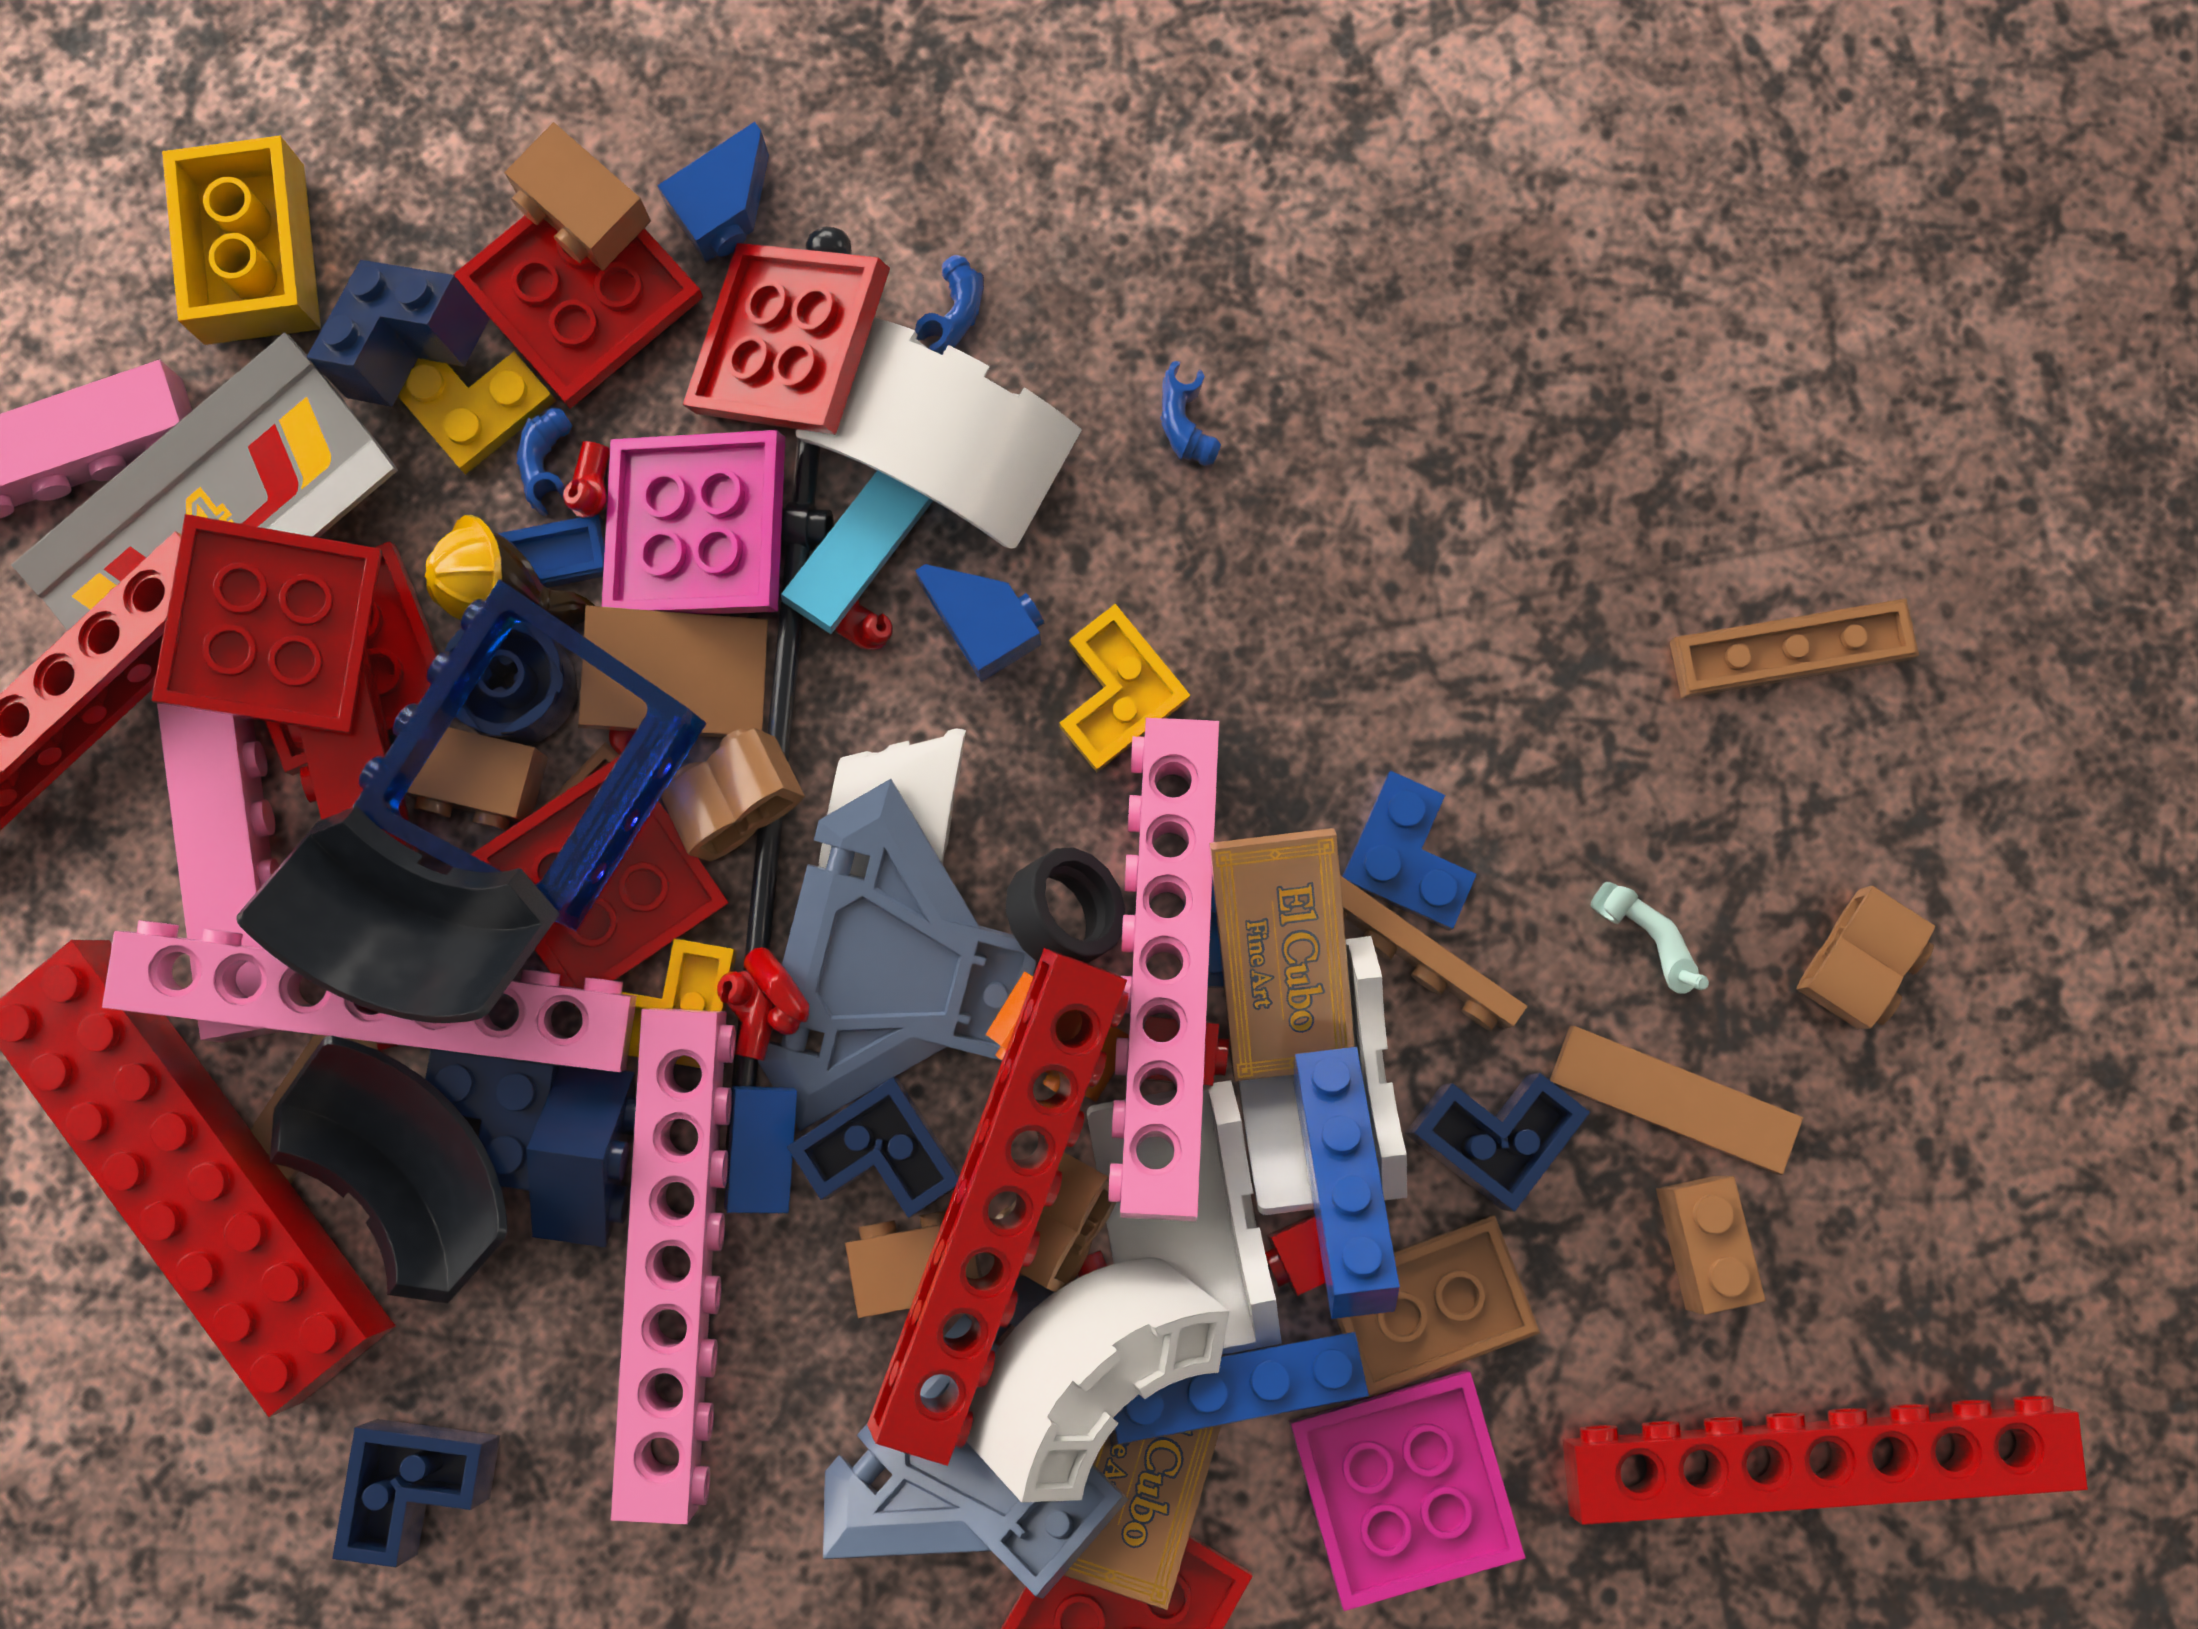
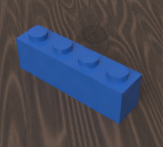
[1293,1047,1400,1319]
[1109,1332,1369,1447]

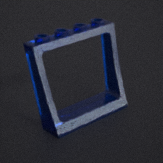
[352,579,707,930]

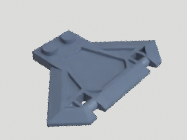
[758,779,1036,1131]
[823,1275,1129,1599]

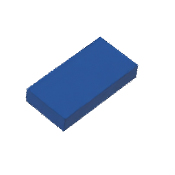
[498,514,605,588]
[724,1086,797,1213]

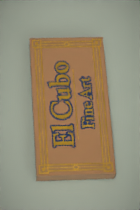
[1209,828,1355,1082]
[1063,1355,1227,1610]

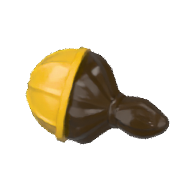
[424,515,595,626]

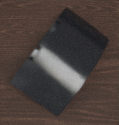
[237,806,560,1023]
[270,1036,507,1304]

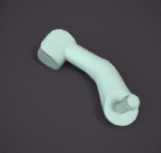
[1591,882,1709,994]

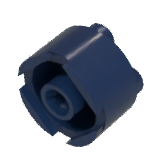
[439,615,579,745]

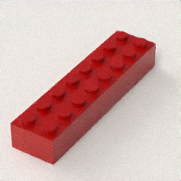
[0,940,396,1417]

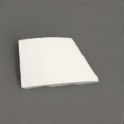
[819,728,966,878]

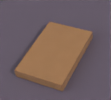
[578,605,768,738]
[1323,1215,1540,1399]

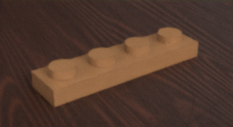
[1340,875,1527,1031]

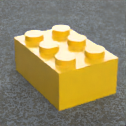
[162,135,321,345]

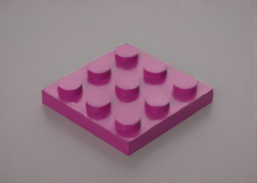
[601,430,786,614]
[1289,1369,1525,1611]

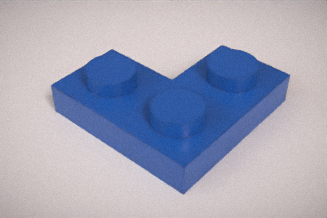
[1342,770,1477,931]

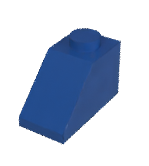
[657,122,769,262]
[915,564,1044,682]

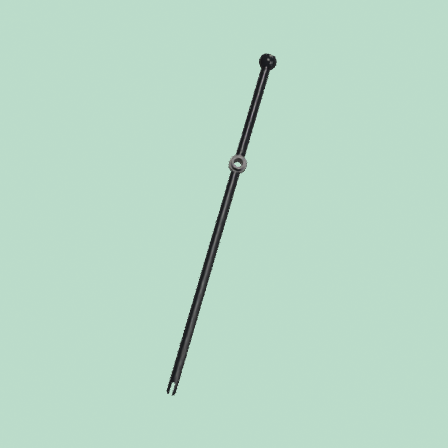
[725,226,852,1151]

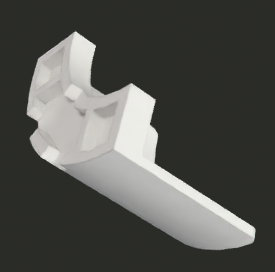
[796,318,1082,549]
[1239,936,1407,1215]
[1086,1080,1282,1355]
[966,1258,1229,1502]

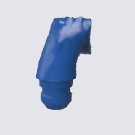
[915,255,984,355]
[1160,361,1221,466]
[516,408,573,516]

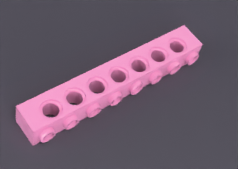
[1108,718,1219,1222]
[102,920,637,1072]
[611,1008,736,1524]

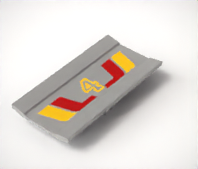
[11,332,398,630]

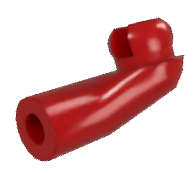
[744,947,809,1035]

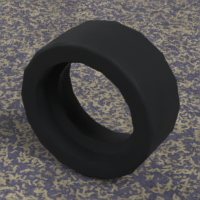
[1005,847,1126,963]

